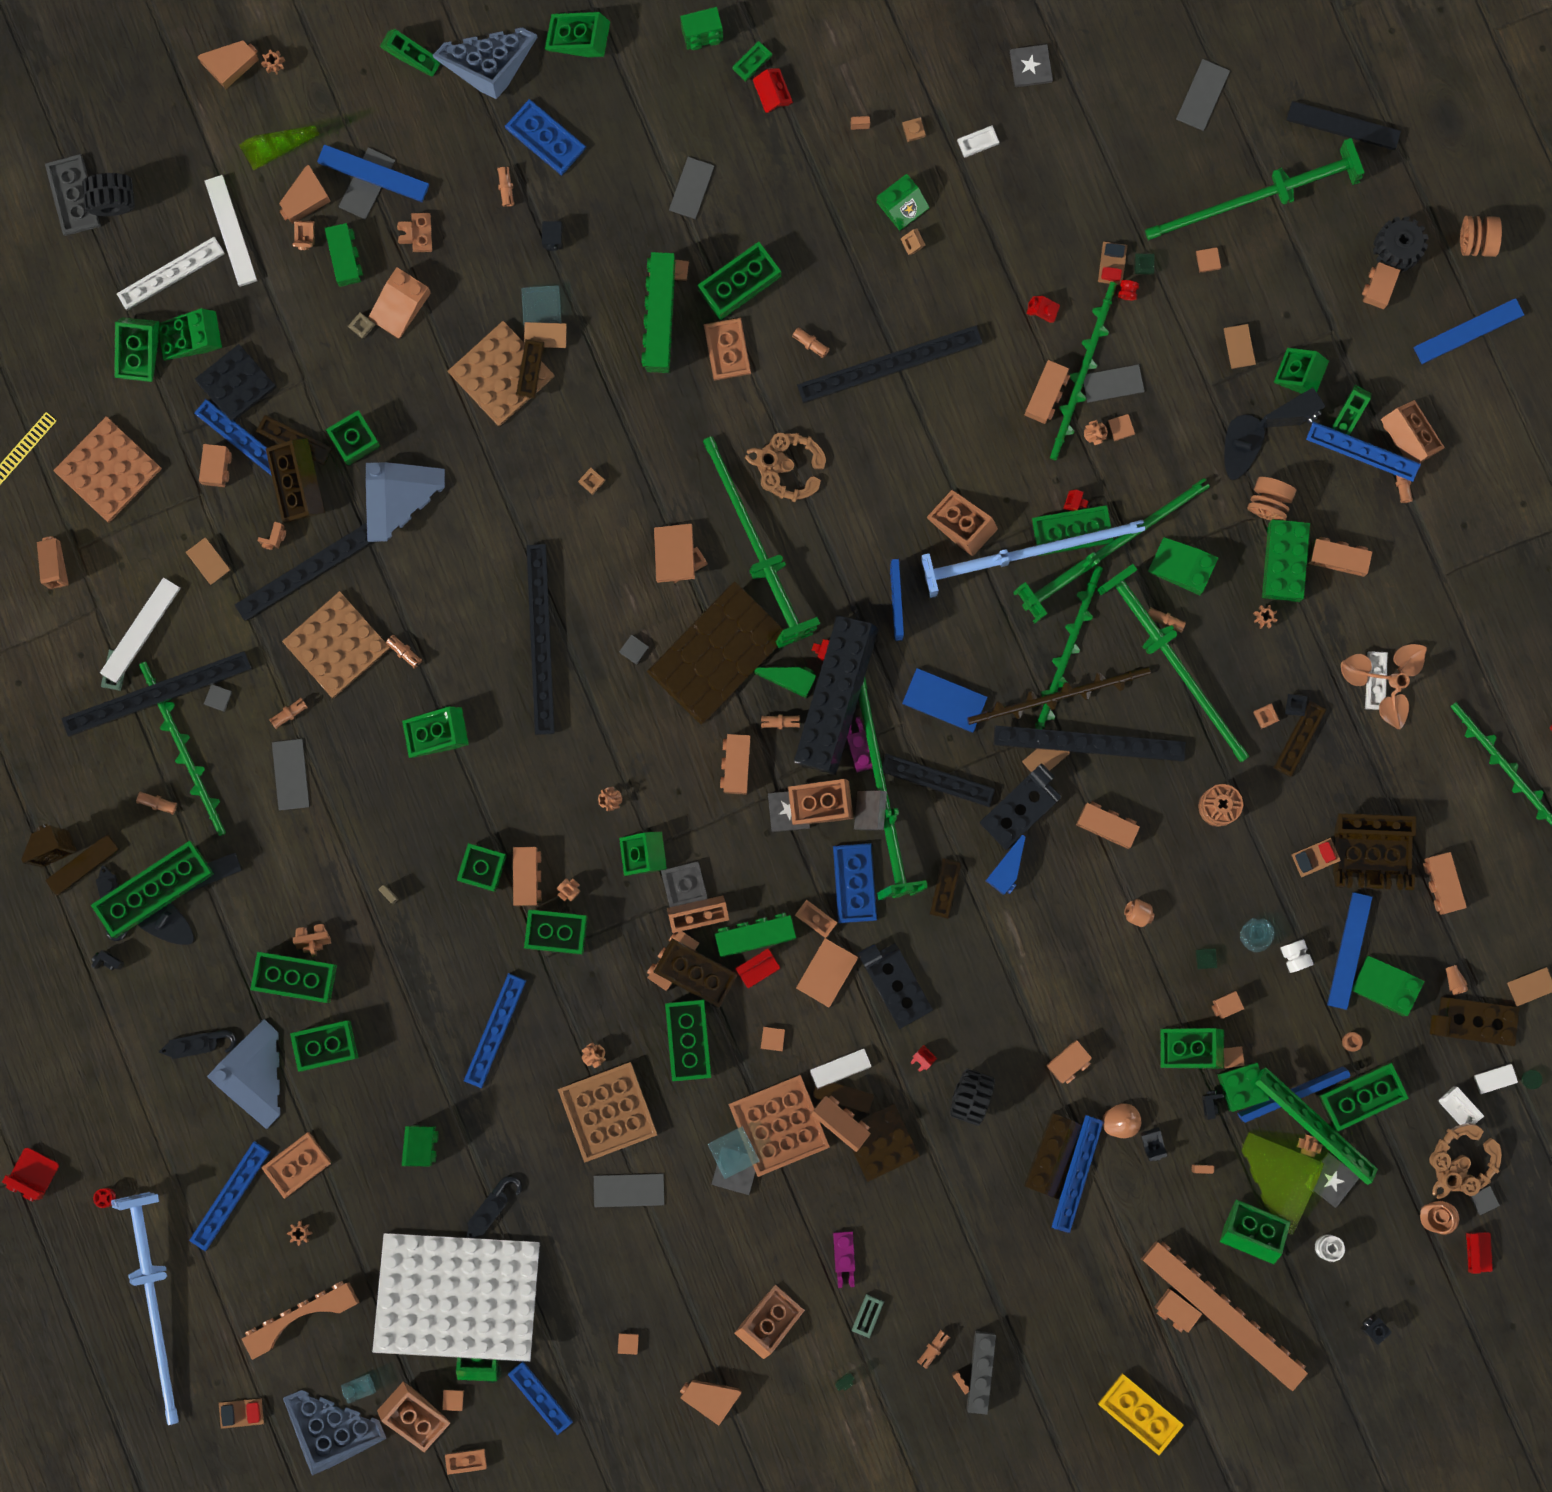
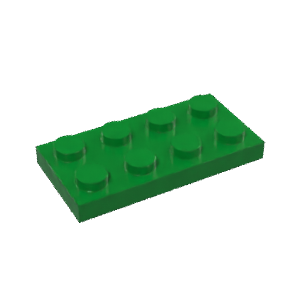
[1032,505,1113,556]

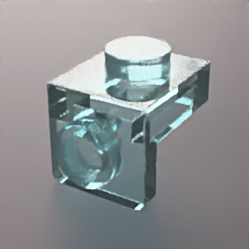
[341,1374,376,1404]

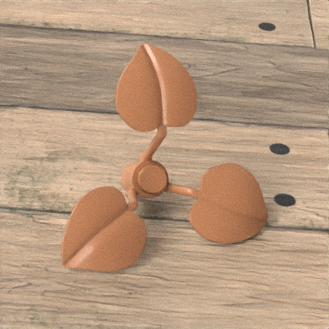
[1341,644,1427,729]

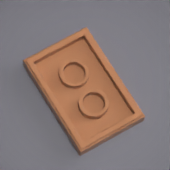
[704,318,751,381]
[654,524,695,583]
[796,938,858,1007]
[261,1132,332,1199]

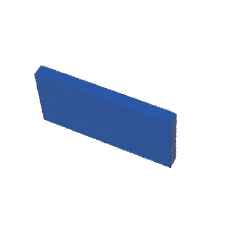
[505,99,586,176]
[890,559,904,641]
[902,668,987,733]
[833,844,877,923]

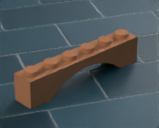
[242,1281,360,1360]

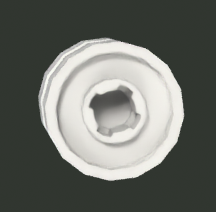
[1280,939,1314,973]
[1315,1234,1345,1262]

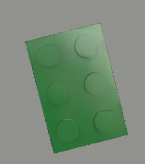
[524,909,588,955]
[290,1021,359,1072]

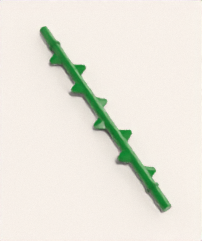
[1050,282,1117,460]
[1035,566,1103,729]
[139,662,226,836]
[1450,702,1552,826]

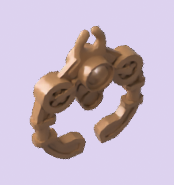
[745,433,826,502]
[1429,1124,1502,1199]

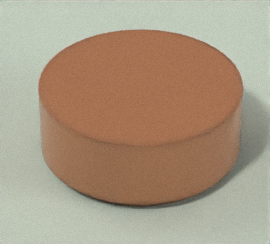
[1342,1032,1363,1052]

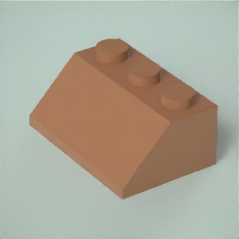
[1381,400,1445,463]
[811,1096,871,1152]

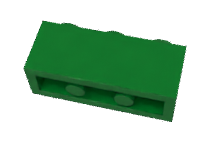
[325,223,363,287]

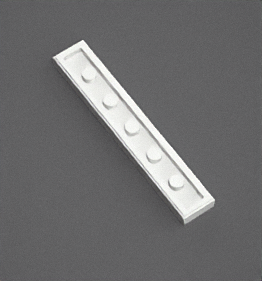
[205,175,257,287]
[116,237,225,311]
[100,578,180,684]

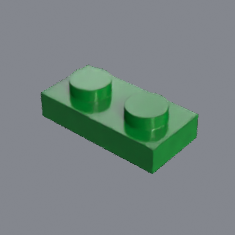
[732,41,772,82]

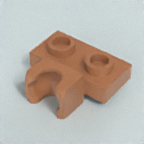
[397,213,432,252]

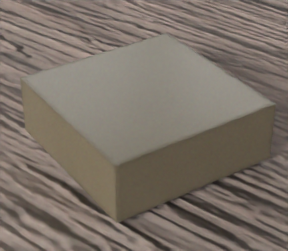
[348,312,375,339]
[378,885,398,904]

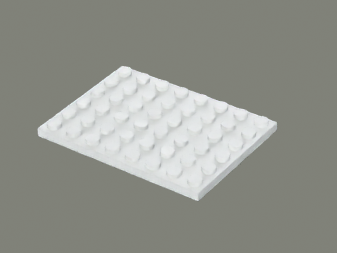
[372,1233,540,1361]

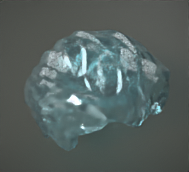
[1240,918,1275,952]

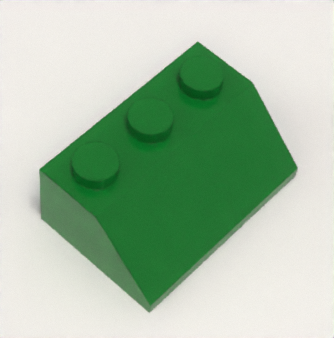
[1220,1200,1290,1264]

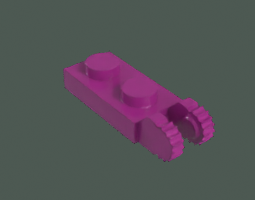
[847,716,873,773]
[833,1231,855,1288]

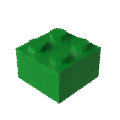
[680,7,723,50]
[326,410,381,466]
[457,843,507,892]
[1217,1063,1270,1112]

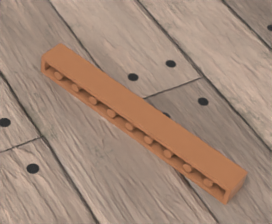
[1141,1241,1308,1391]

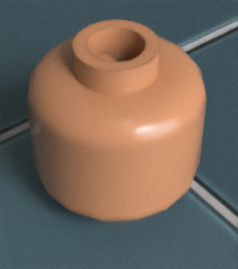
[1124,899,1154,927]

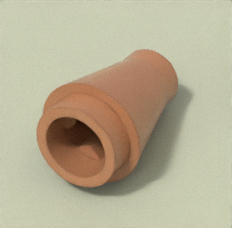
[1446,965,1468,995]

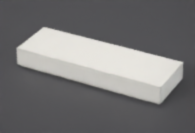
[1365,651,1388,710]
[810,1049,871,1089]

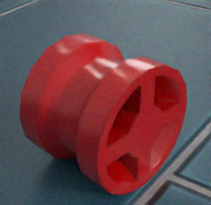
[1118,280,1139,301]
[93,1188,116,1208]

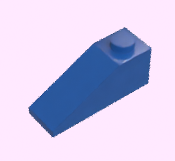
[986,835,1025,895]

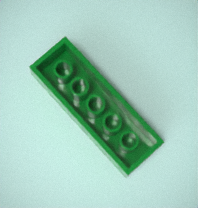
[642,252,676,373]
[91,841,214,938]

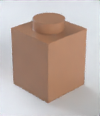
[1212,991,1244,1019]

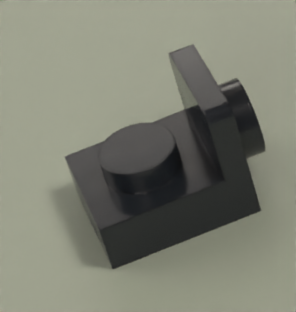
[91,950,125,970]
[1202,1090,1224,1120]

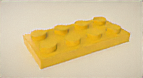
[1097,1373,1184,1455]

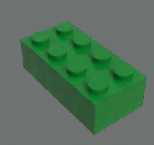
[698,242,781,320]
[1262,519,1310,602]
[715,913,796,958]
[250,952,337,1003]
[665,1000,712,1081]
[1317,1063,1409,1131]

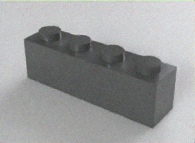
[966,1331,996,1415]

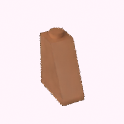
[198,40,259,89]
[279,165,331,224]
[37,536,69,589]
[680,1380,742,1425]

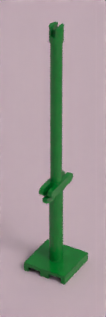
[1145,138,1365,240]
[703,436,820,648]
[1013,478,1210,624]
[1097,564,1249,762]
[859,678,928,900]

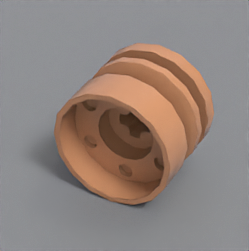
[1460,216,1502,257]
[1247,477,1296,521]
[1198,784,1243,827]

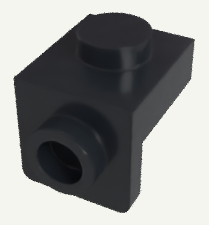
[1140,1127,1168,1161]
[1360,1315,1391,1345]

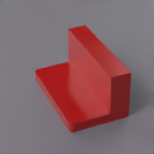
[753,68,793,113]
[736,949,780,988]
[1466,1232,1492,1274]

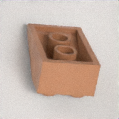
[368,267,431,339]
[927,490,998,556]
[788,779,854,825]
[734,1285,805,1359]
[377,1381,450,1452]

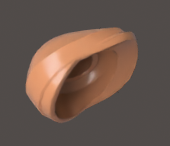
[1102,1104,1141,1138]
[1420,1201,1459,1235]

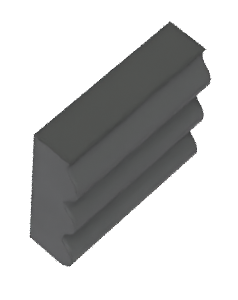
[619,635,649,665]
[204,684,232,712]
[1470,1186,1500,1215]

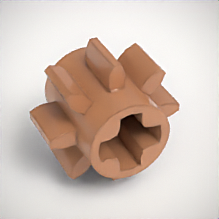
[261,50,285,74]
[1084,420,1108,445]
[1253,605,1277,629]
[598,787,622,811]
[557,878,581,902]
[582,1042,606,1068]
[1297,1134,1323,1157]
[287,1221,313,1246]

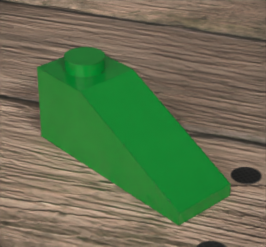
[380,29,440,77]
[1331,385,1372,435]
[755,667,816,698]

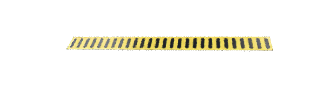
[0,412,56,485]

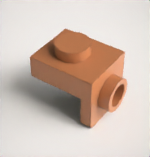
[293,220,315,250]
[258,522,286,550]

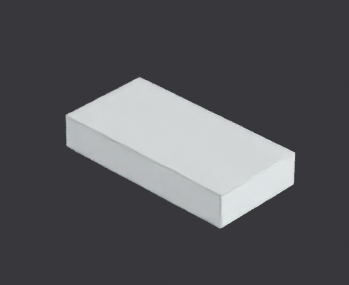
[957,126,999,158]
[1474,1064,1518,1094]

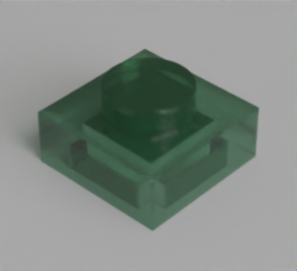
[1135,254,1154,274]
[1195,949,1217,969]
[834,1371,855,1391]

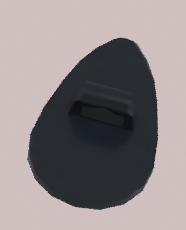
[1224,415,1265,480]
[138,903,194,945]

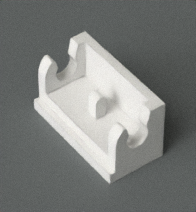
[1438,1087,1484,1125]

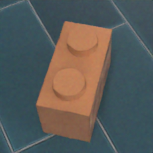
[1362,262,1400,309]
[199,444,232,487]
[1046,1040,1092,1084]
[1155,1288,1202,1333]

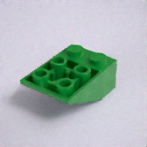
[159,308,222,360]

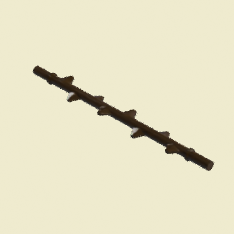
[967,667,1151,725]

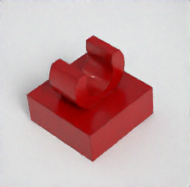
[1063,490,1088,511]
[812,639,829,661]
[911,1045,937,1072]

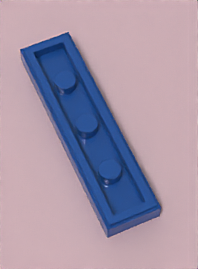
[508,1361,573,1435]

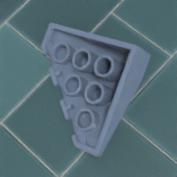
[433,28,537,99]
[366,462,445,542]
[207,1019,281,1129]
[283,1390,386,1475]

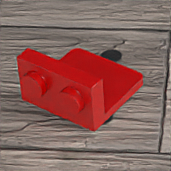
[2,1148,59,1202]

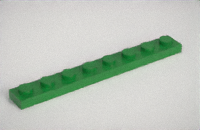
[1255,1067,1378,1185]

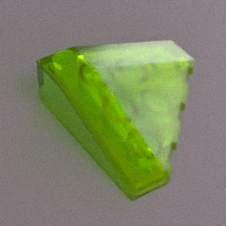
[239,126,320,170]
[1241,1132,1325,1235]

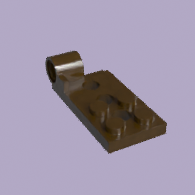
[1429,997,1519,1046]

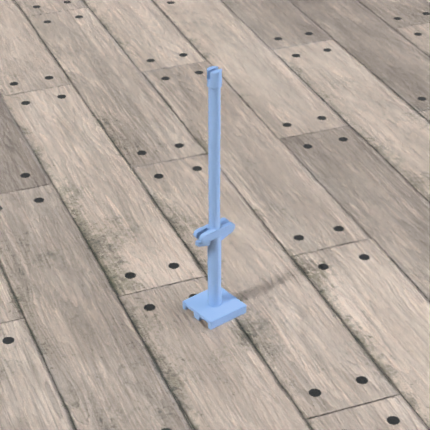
[921,520,1145,598]
[111,1192,179,1425]

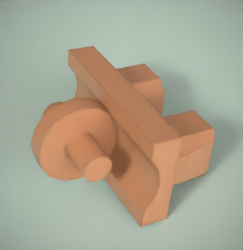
[293,924,331,957]

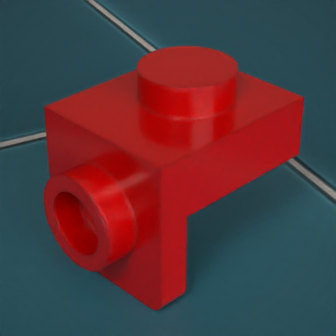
[1027,296,1060,323]

